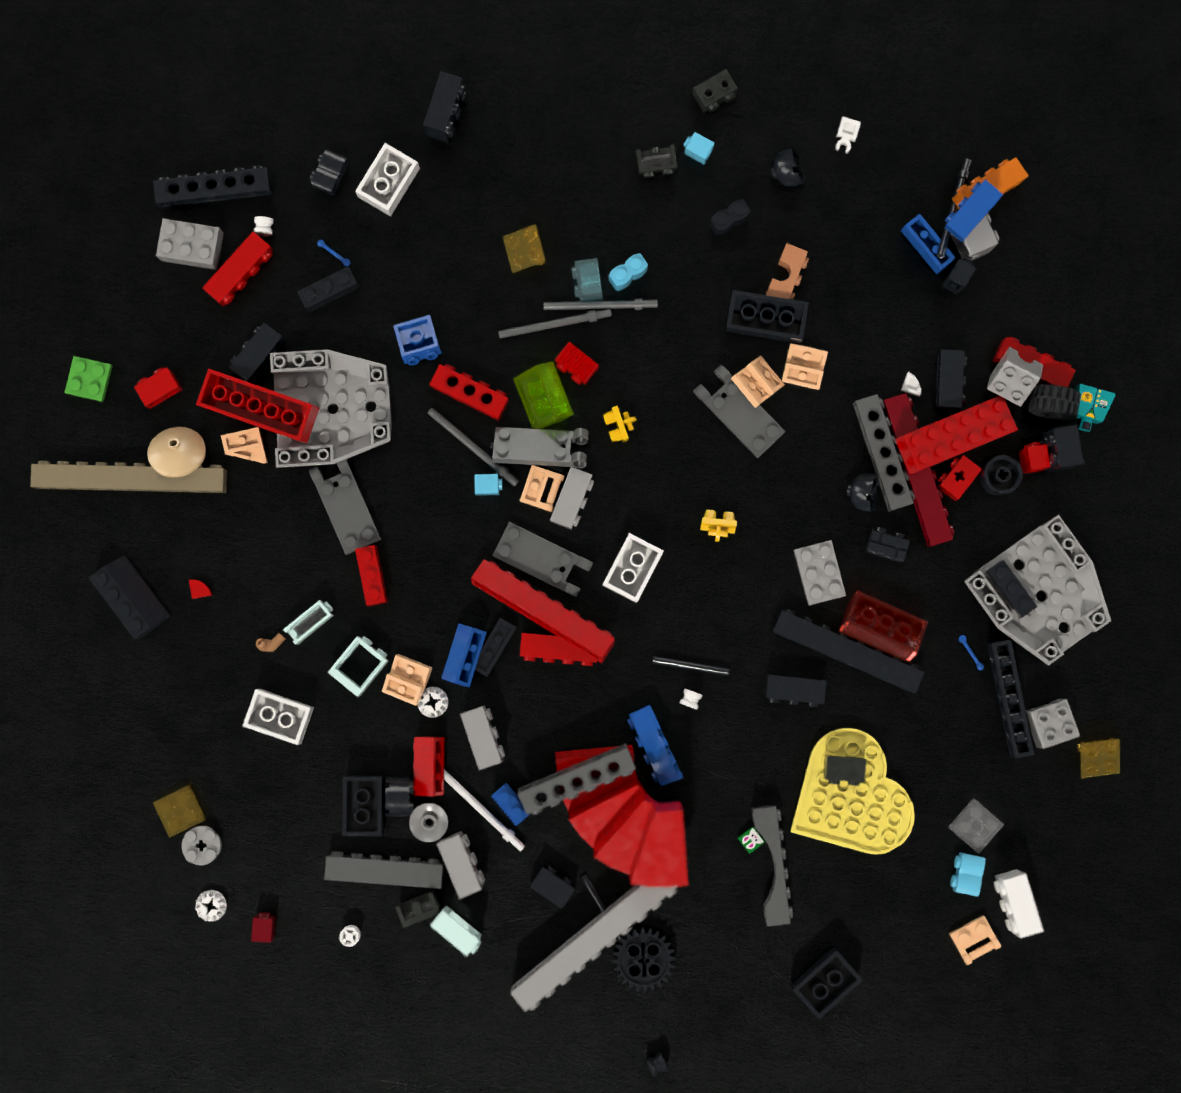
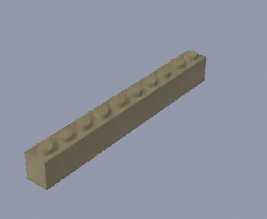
[31,461,227,493]

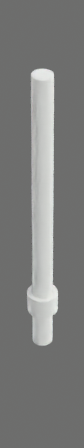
[444,769,525,851]

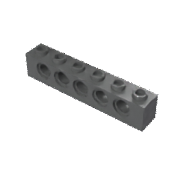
[853,394,914,512]
[518,743,636,815]

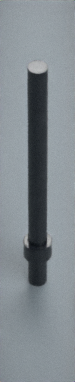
[936,159,971,258]

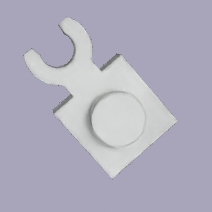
[836,117,861,153]

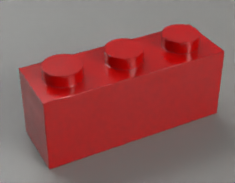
[355,545,388,606]
[413,736,444,796]

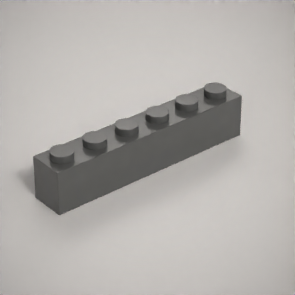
[324,851,444,889]

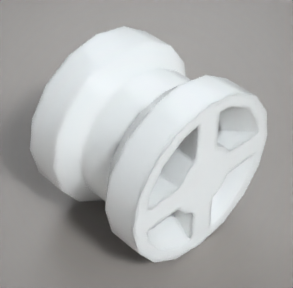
[254,216,273,236]
[680,689,702,709]
[340,925,361,947]

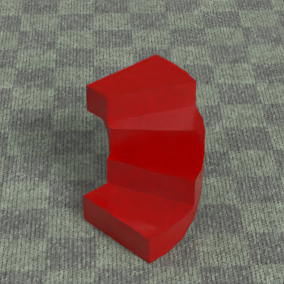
[555,745,688,887]

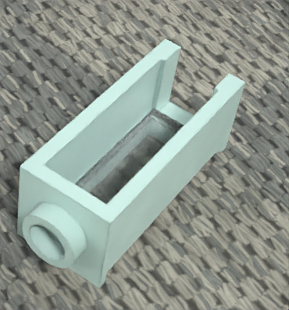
[283,600,334,645]

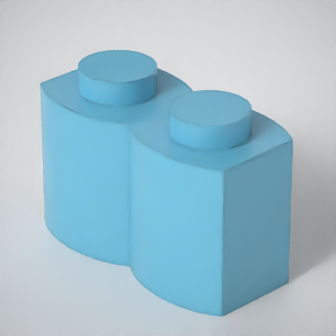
[609,254,648,291]
[950,852,985,897]

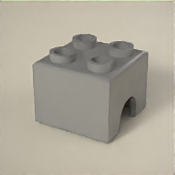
[951,213,999,261]
[987,347,1043,407]
[1025,698,1080,749]

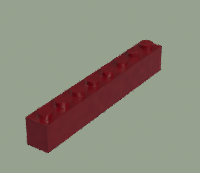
[883,393,954,547]

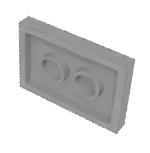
[794,540,846,606]

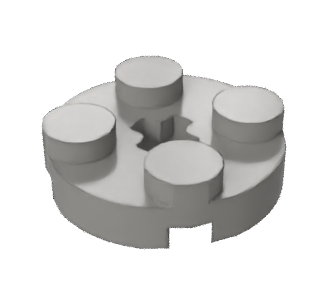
[182,826,222,865]

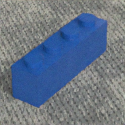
[627,705,683,786]

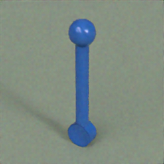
[317,240,350,267]
[958,635,984,670]

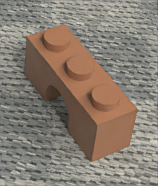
[766,243,809,300]

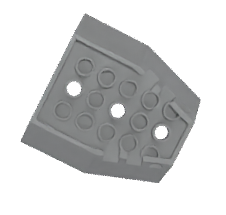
[270,350,392,468]
[964,515,1111,665]

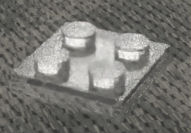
[948,798,1004,854]

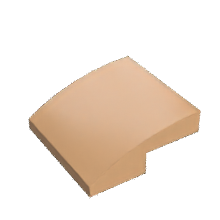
[782,343,828,390]
[731,356,785,408]
[382,654,432,706]

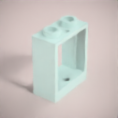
[328,636,389,697]
[430,905,482,956]

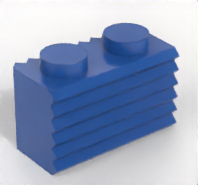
[492,782,530,825]

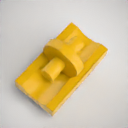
[603,406,637,442]
[700,510,737,542]

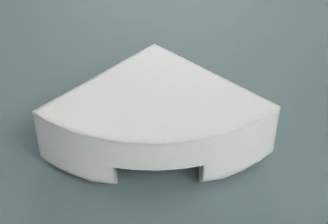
[901,372,921,397]

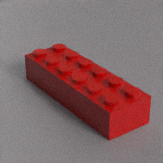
[196,368,320,444]
[895,396,1018,475]

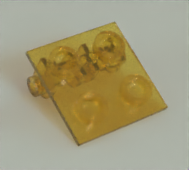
[503,224,546,273]
[1077,738,1120,778]

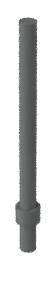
[544,298,658,310]
[498,309,612,338]
[428,408,519,487]

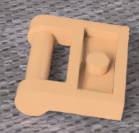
[520,465,565,512]
[949,915,1001,965]

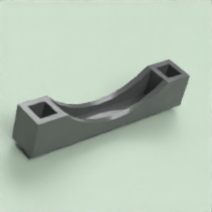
[751,805,793,926]

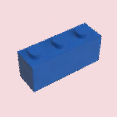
[944,180,1003,242]
[901,214,956,274]
[441,624,487,687]

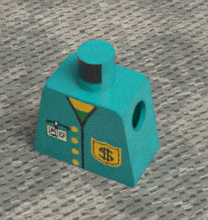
[1074,384,1115,432]

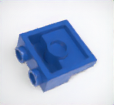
[393,315,441,365]

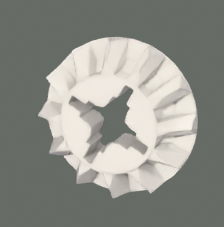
[418,687,448,718]
[195,890,227,921]

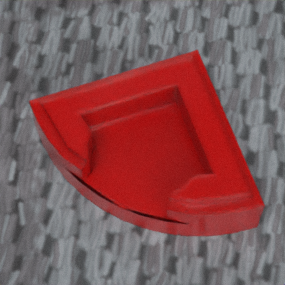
[189,580,212,599]

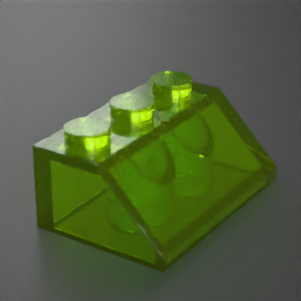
[513,362,574,429]

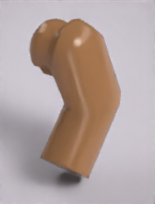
[256,633,285,652]

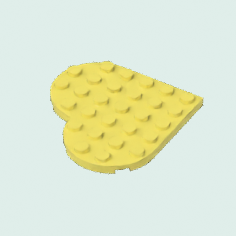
[790,728,914,854]

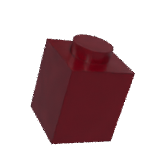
[251,912,276,943]

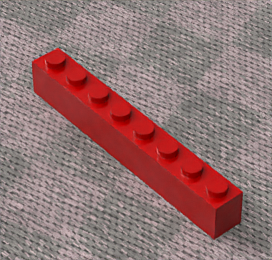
[471,560,615,663]

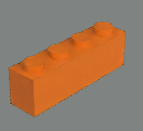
[952,157,1028,209]

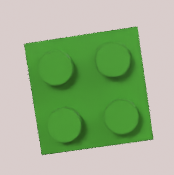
[65,356,112,402]

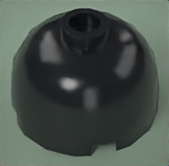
[771,147,805,187]
[847,473,879,512]

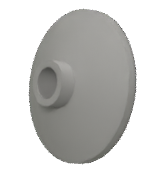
[409,803,448,842]

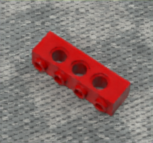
[429,364,509,421]

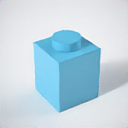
[684,132,715,164]
[475,474,503,495]

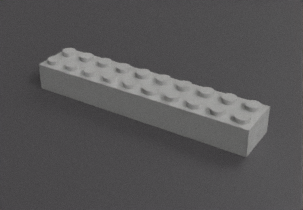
[510,885,678,1012]

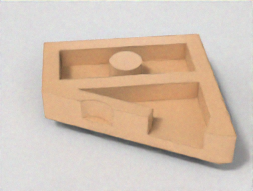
[221,427,268,464]

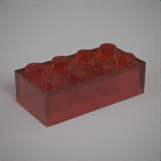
[839,590,928,663]

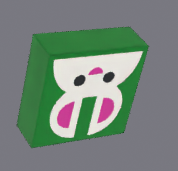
[738,826,765,854]

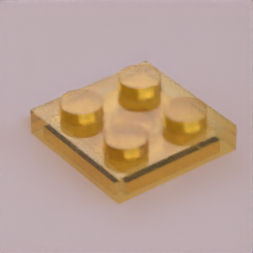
[153,785,206,838]

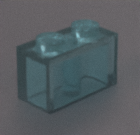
[571,258,603,302]

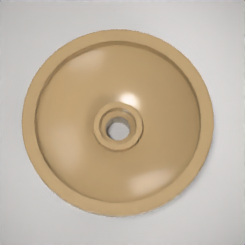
[147,427,206,477]

